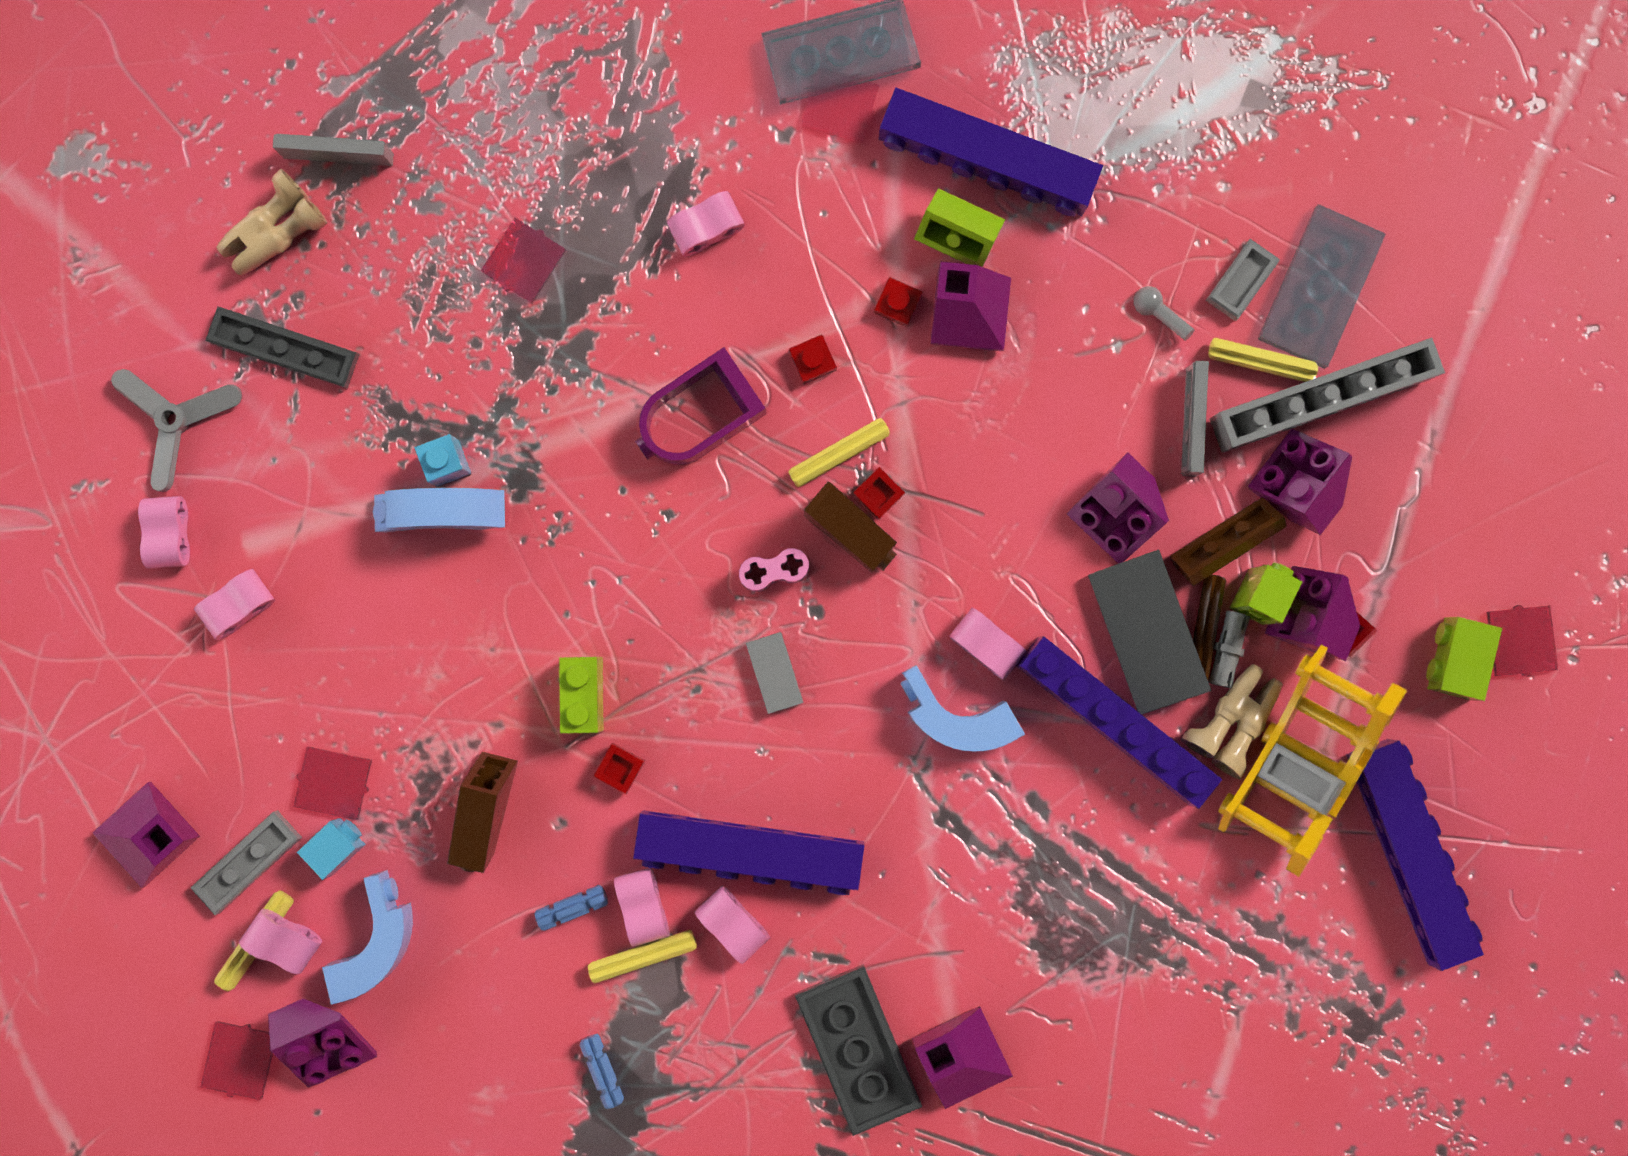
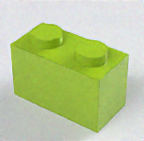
[914,188,1005,267]
[1230,562,1302,625]
[1426,617,1502,701]
[559,657,604,733]

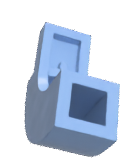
[373,488,505,532]
[900,665,1025,752]
[322,870,413,1005]

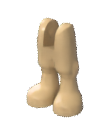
[217,169,328,276]
[1181,664,1283,779]

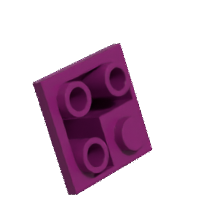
[930,262,1011,352]
[1248,429,1352,535]
[1067,452,1169,564]
[1265,566,1360,661]
[93,782,200,888]
[268,999,377,1088]
[912,1006,1013,1109]

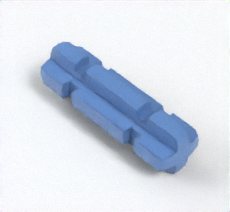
[535,885,608,931]
[580,1034,624,1109]

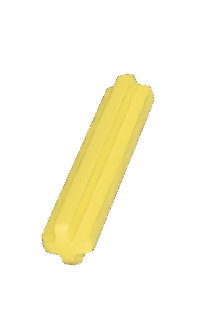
[1208,338,1318,382]
[789,418,890,487]
[214,890,294,992]
[588,930,697,983]

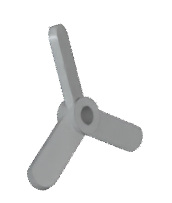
[111,369,242,492]

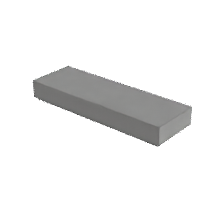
[273,134,394,166]
[1181,361,1209,477]
[191,810,302,915]

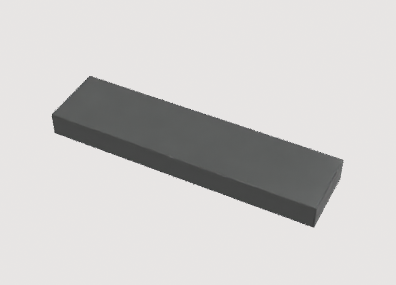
[205,306,359,389]

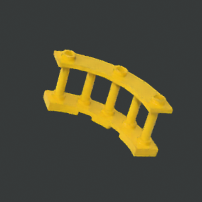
[1218,644,1407,877]

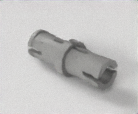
[1208,611,1250,688]

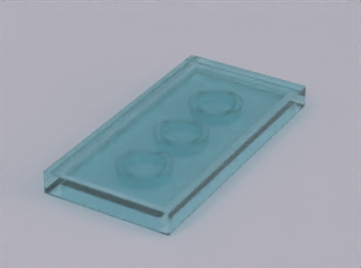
[761,0,921,105]
[1258,204,1386,369]

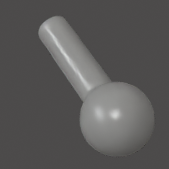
[1133,286,1195,341]

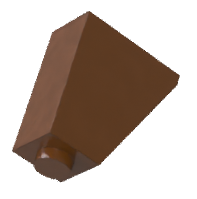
[804,481,897,573]
[447,752,518,873]

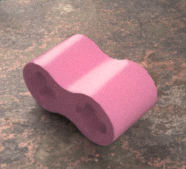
[667,191,745,257]
[138,496,190,569]
[739,548,809,592]
[194,569,275,640]
[949,607,1027,681]
[614,868,670,947]
[694,886,770,964]
[239,909,322,975]

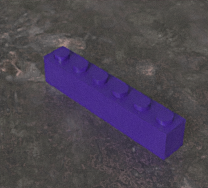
[878,87,1104,216]
[1016,636,1222,809]
[1346,739,1484,971]
[633,810,865,895]

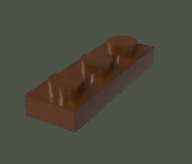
[1170,497,1287,586]

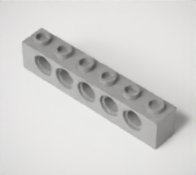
[1210,338,1445,453]

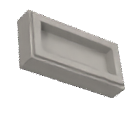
[1205,239,1280,321]
[746,632,804,714]
[1257,743,1346,816]

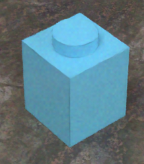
[414,434,472,487]
[297,818,366,880]

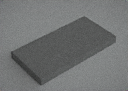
[1088,550,1211,714]
[795,964,922,1136]

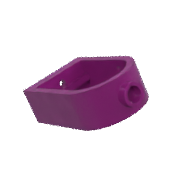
[635,347,767,465]

